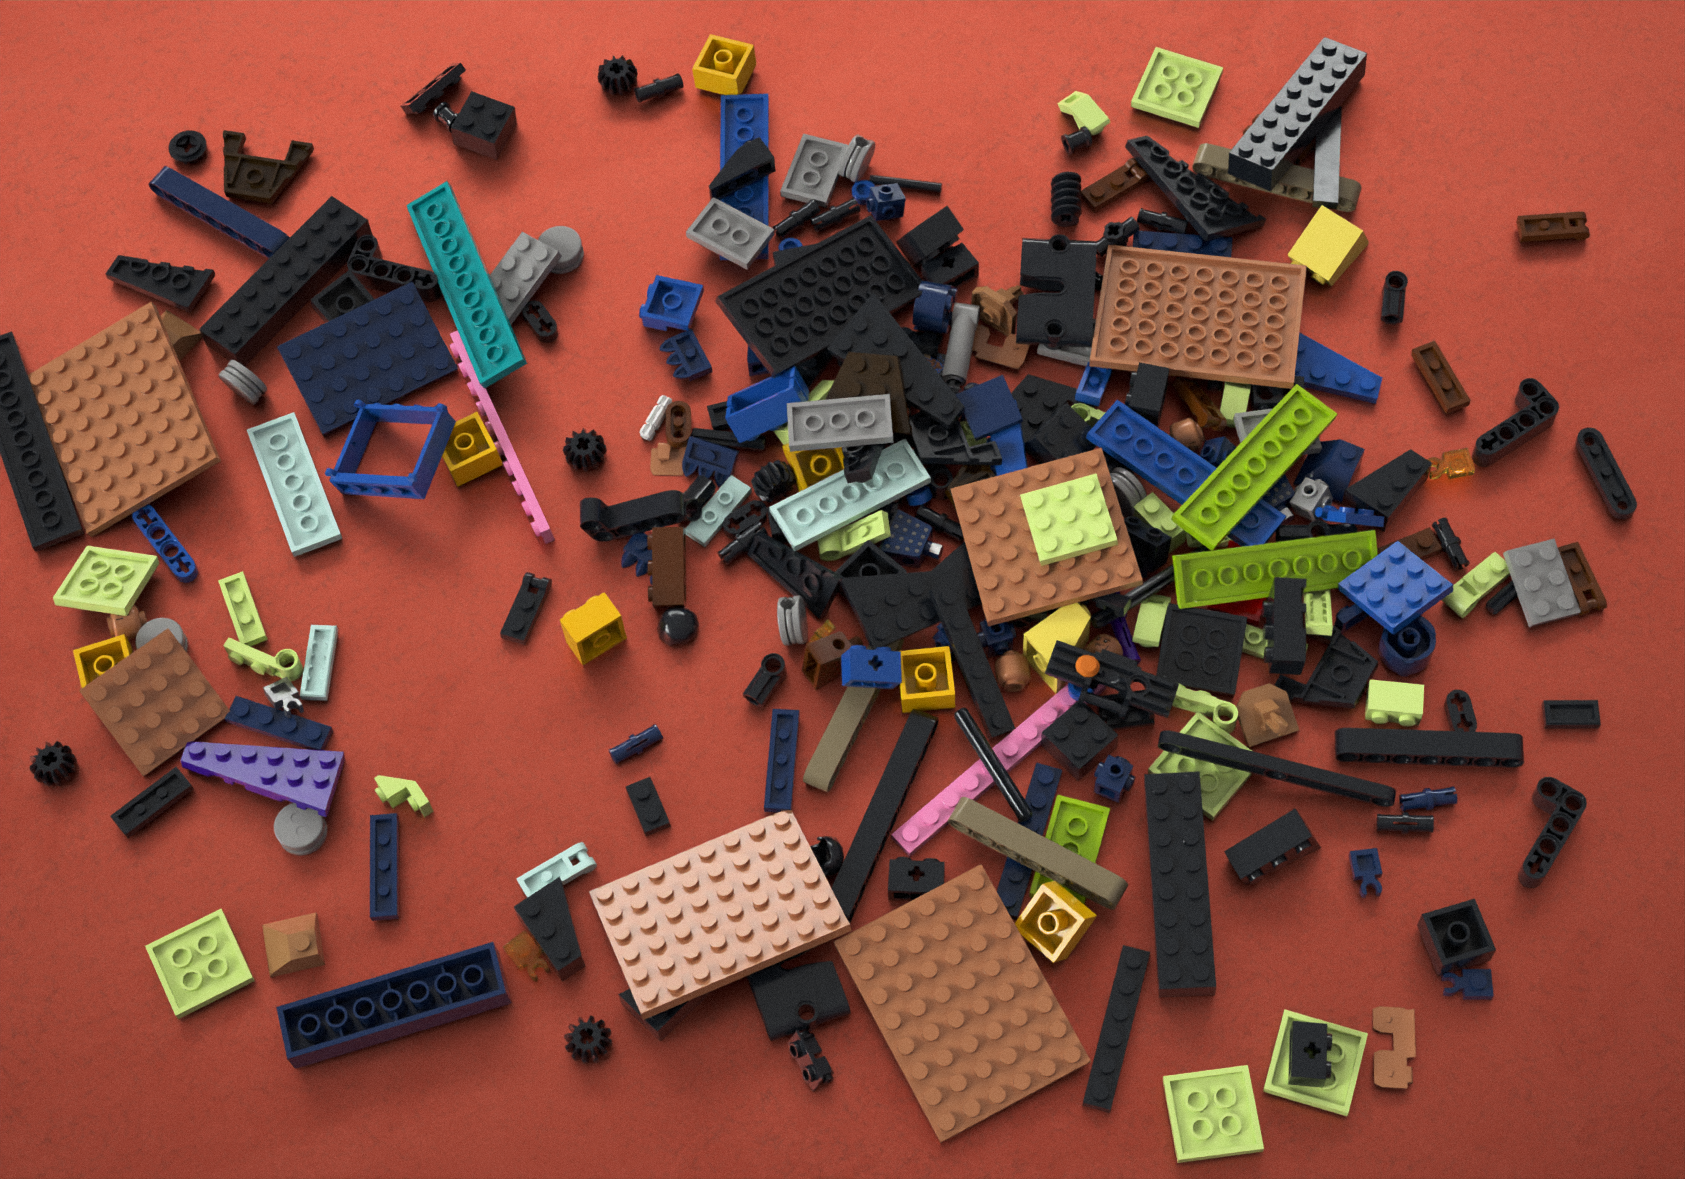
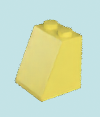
[1288,206,1369,286]
[1023,603,1091,694]

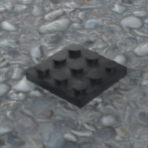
[1156,603,1247,696]

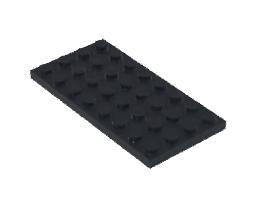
[715,215,922,379]

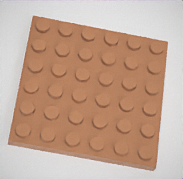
[951,448,1143,626]

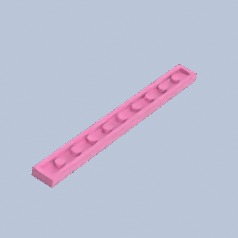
[450,330,555,544]
[891,684,1106,857]

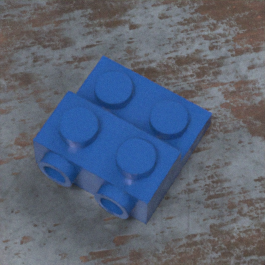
[639,275,704,331]

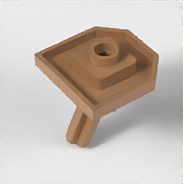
[971,285,1024,337]
[1236,683,1299,747]

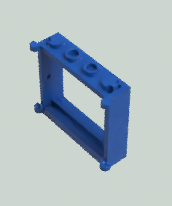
[325,400,456,499]

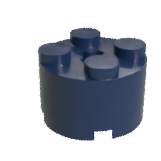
[912,280,958,335]
[1378,616,1436,677]

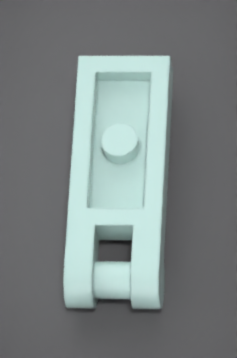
[516,842,597,898]

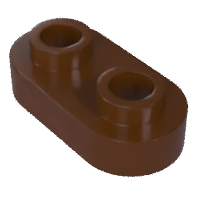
[666,401,691,448]

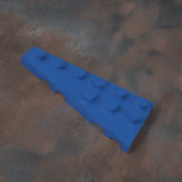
[1295,332,1382,404]

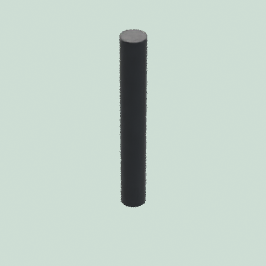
[869,175,942,193]

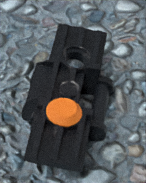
[1045,640,1179,719]

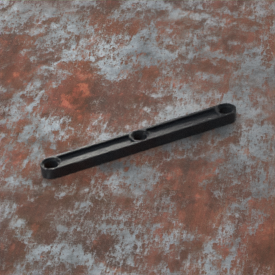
[1158,730,1396,807]

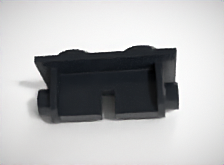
[787,1030,834,1092]

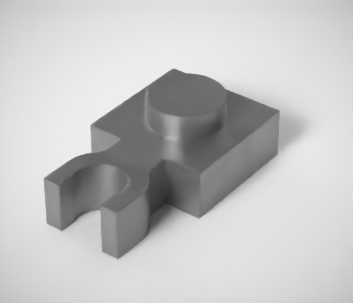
[263,677,304,719]

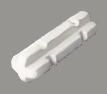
[639,395,672,441]

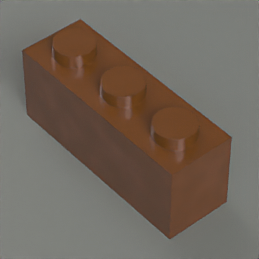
[647,527,686,608]

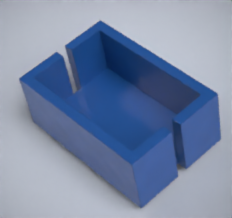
[725,366,809,443]

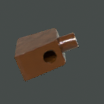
[802,631,864,690]

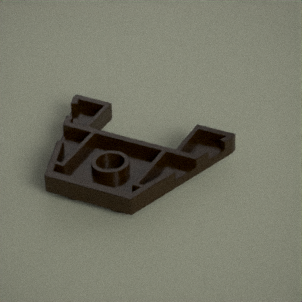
[223,130,314,204]
[825,352,913,436]

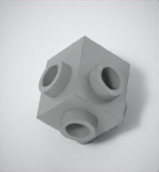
[1290,477,1333,521]

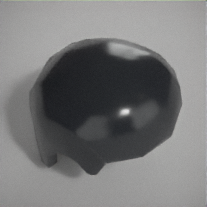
[657,606,699,646]
[810,836,844,878]

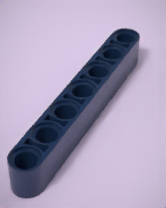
[148,166,290,259]

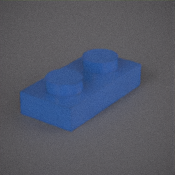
[1075,362,1112,406]

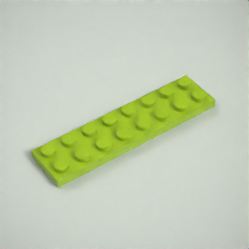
[1171,384,1337,550]
[1172,530,1378,609]

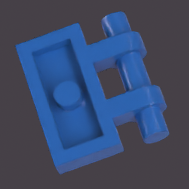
[1315,505,1384,527]

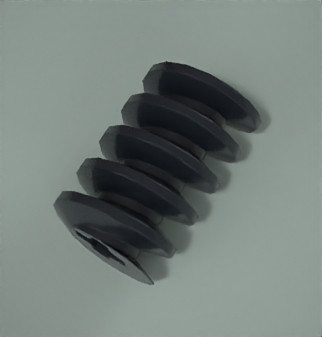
[1051,172,1082,227]

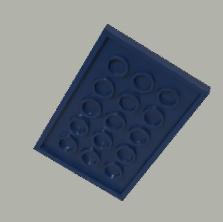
[277,282,458,436]

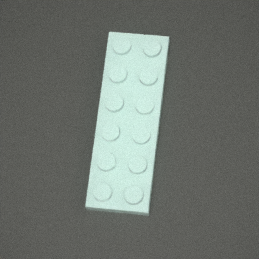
[247,412,342,557]
[769,439,931,551]

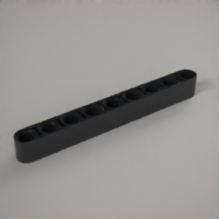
[832,709,939,924]

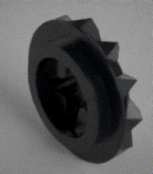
[169,130,207,165]

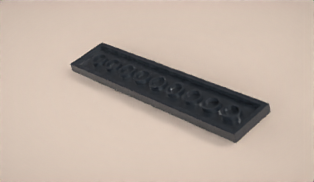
[0,331,84,552]

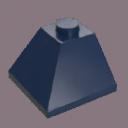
[1293,439,1365,505]

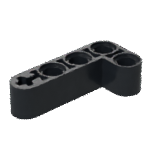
[347,235,442,302]
[1472,378,1559,467]
[580,490,685,542]
[1518,777,1587,888]

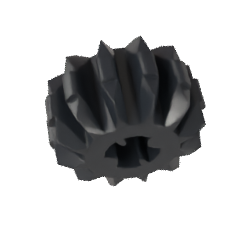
[597,55,638,96]
[563,428,607,473]
[751,460,796,503]
[29,741,77,787]
[564,1015,613,1065]

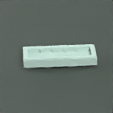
[685,475,752,547]
[300,625,338,701]

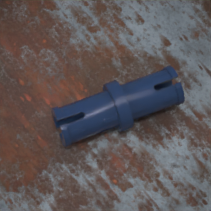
[608,724,663,765]
[1399,786,1457,812]

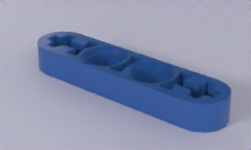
[132,504,198,583]

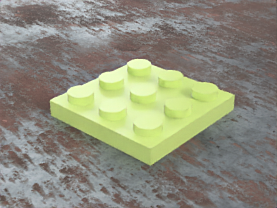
[1131,47,1223,128]
[1020,474,1118,566]
[53,546,159,616]
[1148,712,1252,821]
[145,909,255,1019]
[1263,1010,1368,1116]
[1162,1065,1264,1163]

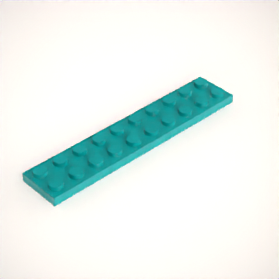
[406,181,527,388]

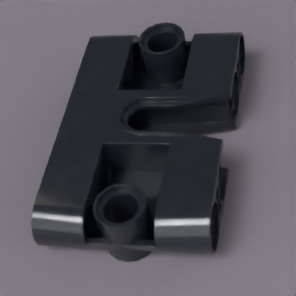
[1016,234,1097,350]
[747,946,851,1042]

